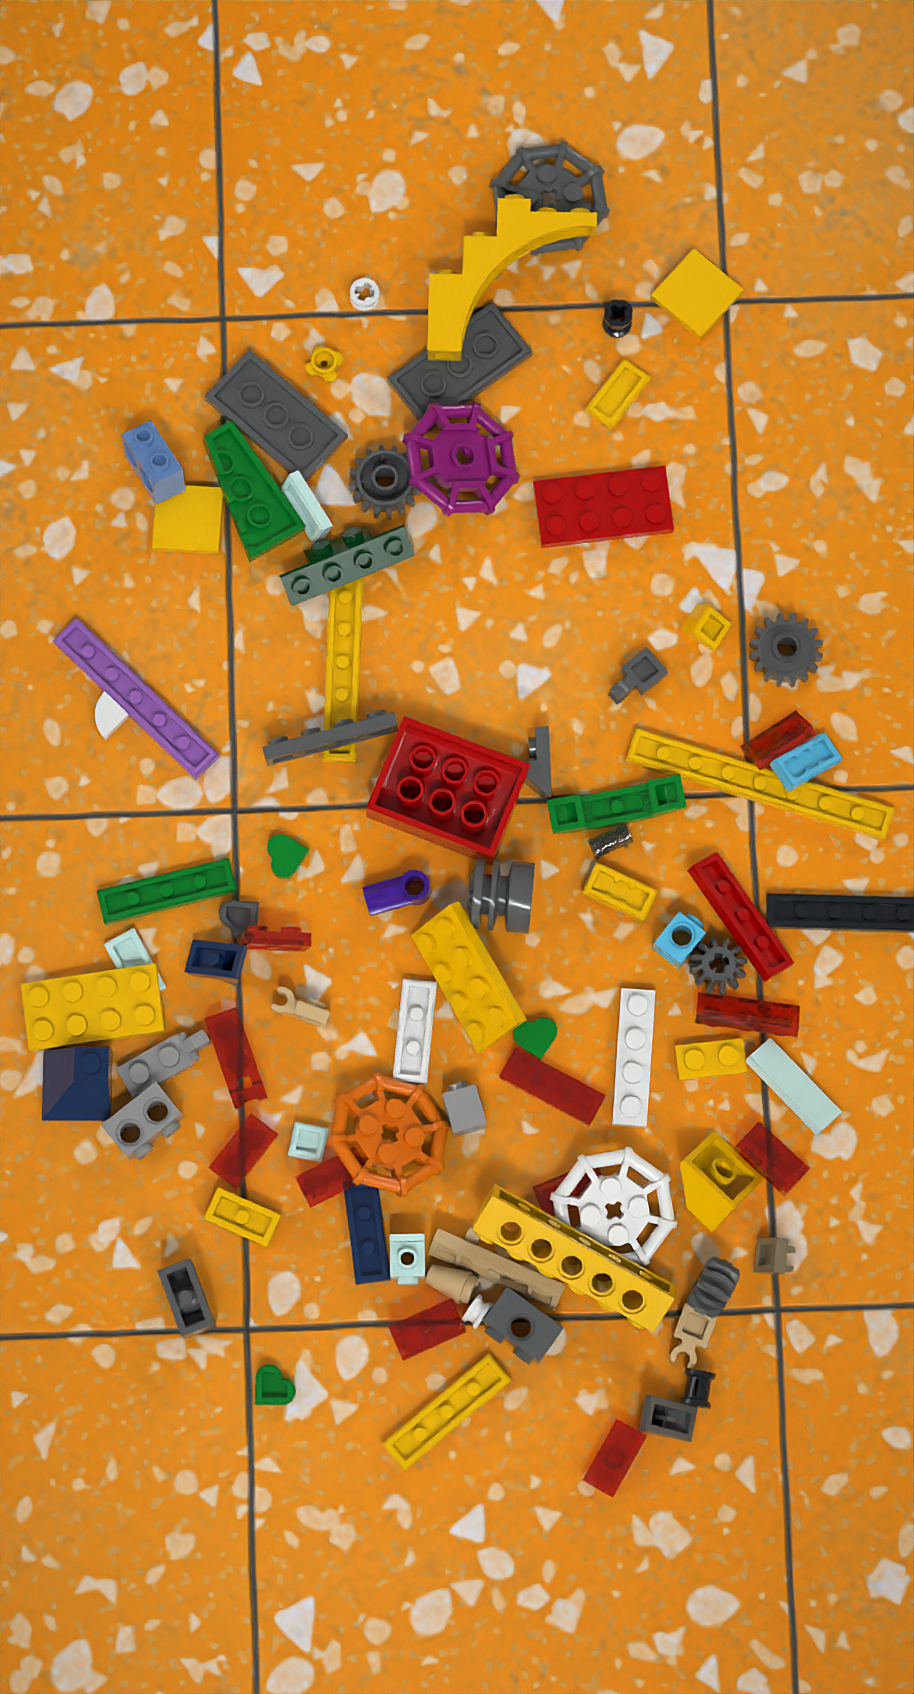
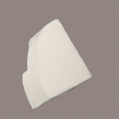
[95,691,129,740]

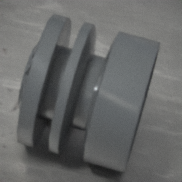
[467,858,535,934]

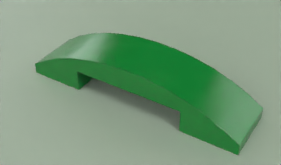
[547,774,687,834]

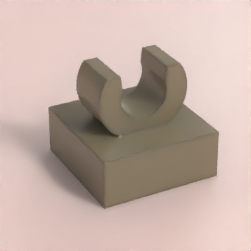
[753,1237,796,1275]

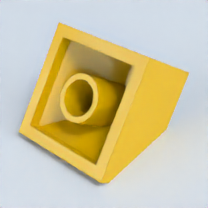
[680,1131,764,1232]

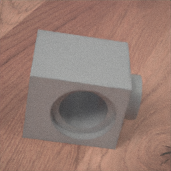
[442,1081,487,1137]

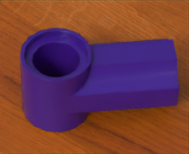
[362,870,432,916]

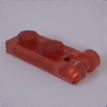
[204,1007,268,1110]

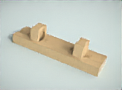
[428,1227,565,1310]

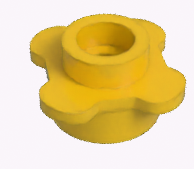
[305,345,343,382]

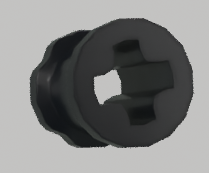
[602,299,633,338]
[680,1368,716,1409]

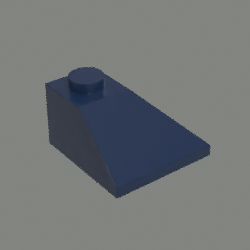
[42,1047,113,1121]

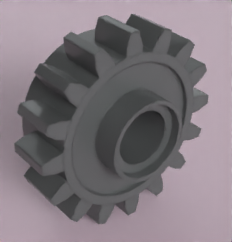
[349,445,421,520]
[749,613,823,688]

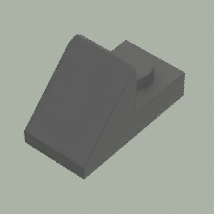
[523,726,552,800]

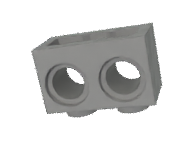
[102,1082,184,1161]

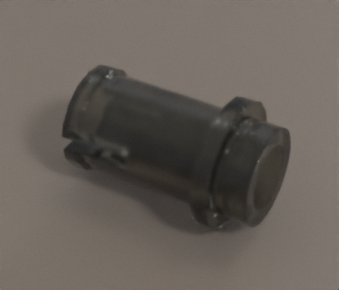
[588,823,633,859]

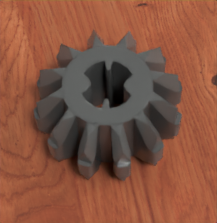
[689,937,747,995]
[687,1256,740,1318]

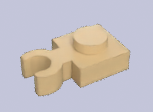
[669,1303,718,1369]

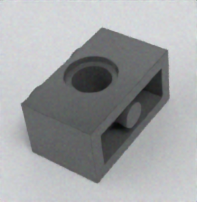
[158,1258,217,1339]
[482,1287,564,1364]

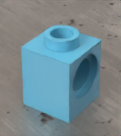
[652,911,706,969]

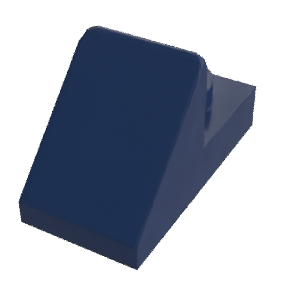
[184,940,248,986]

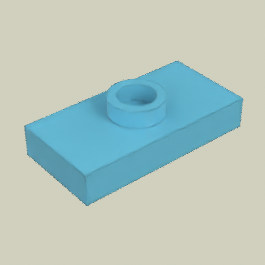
[769,732,843,792]

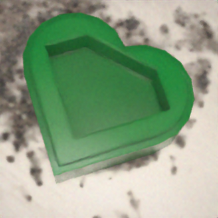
[267,834,309,879]
[513,1018,557,1061]
[255,1364,296,1406]

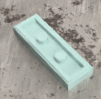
[745,1038,842,1136]

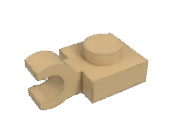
[271,987,331,1030]

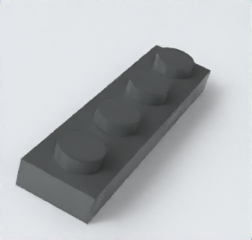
[262,710,398,766]

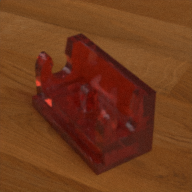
[734,1121,811,1197]
[388,1298,466,1361]

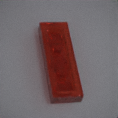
[695,992,800,1037]
[499,1047,606,1127]

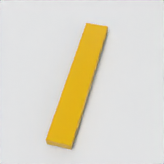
[322,577,363,764]

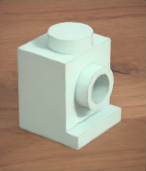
[390,1234,425,1285]

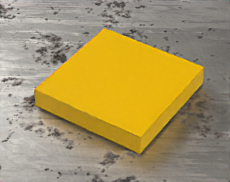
[650,248,744,340]
[152,485,224,555]

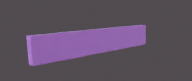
[53,618,220,780]

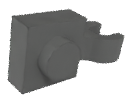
[608,647,668,705]

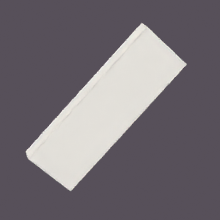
[393,979,437,1085]

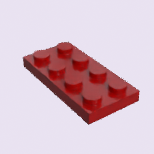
[533,465,674,548]

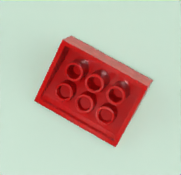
[366,716,531,866]

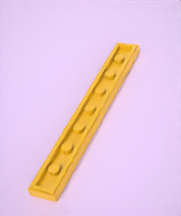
[625,728,895,842]

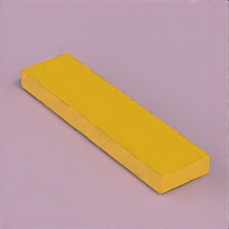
[382,1354,511,1472]

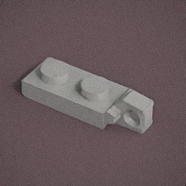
[116,1029,211,1099]

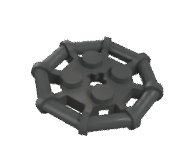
[489,141,610,257]

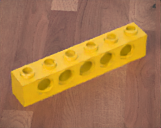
[472,1184,676,1332]

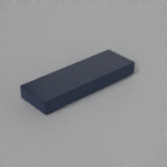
[343,1180,390,1285]

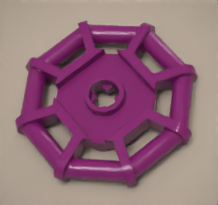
[402,401,520,516]

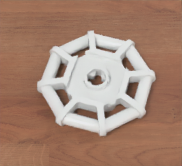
[550,1146,678,1274]

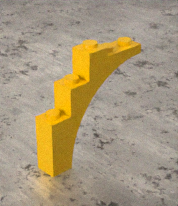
[427,194,597,361]

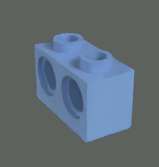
[121,420,185,505]

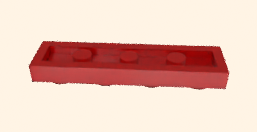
[687,852,794,982]

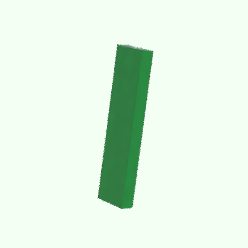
[96,858,237,925]

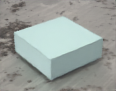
[288,1121,329,1163]

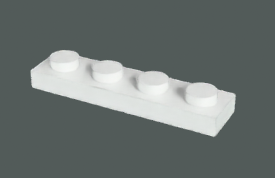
[612,988,656,1128]

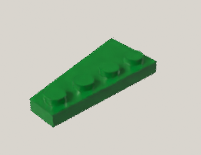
[203,420,306,563]

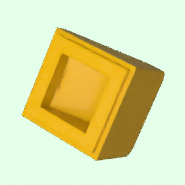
[680,603,732,651]

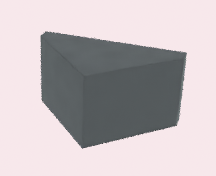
[638,1394,697,1442]

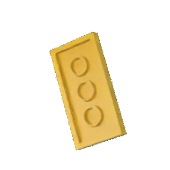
[411,901,527,1053]
[21,963,166,1053]

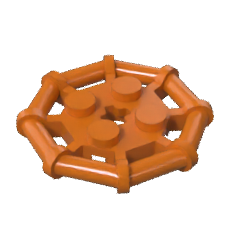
[327,1072,451,1197]

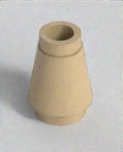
[425,1264,480,1305]

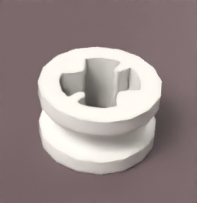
[349,278,379,311]
[461,1294,493,1330]

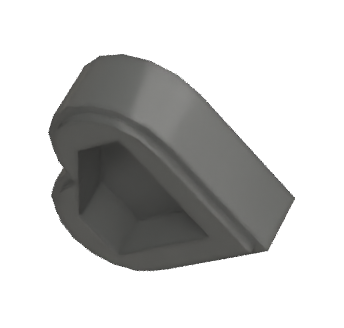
[218,900,259,942]

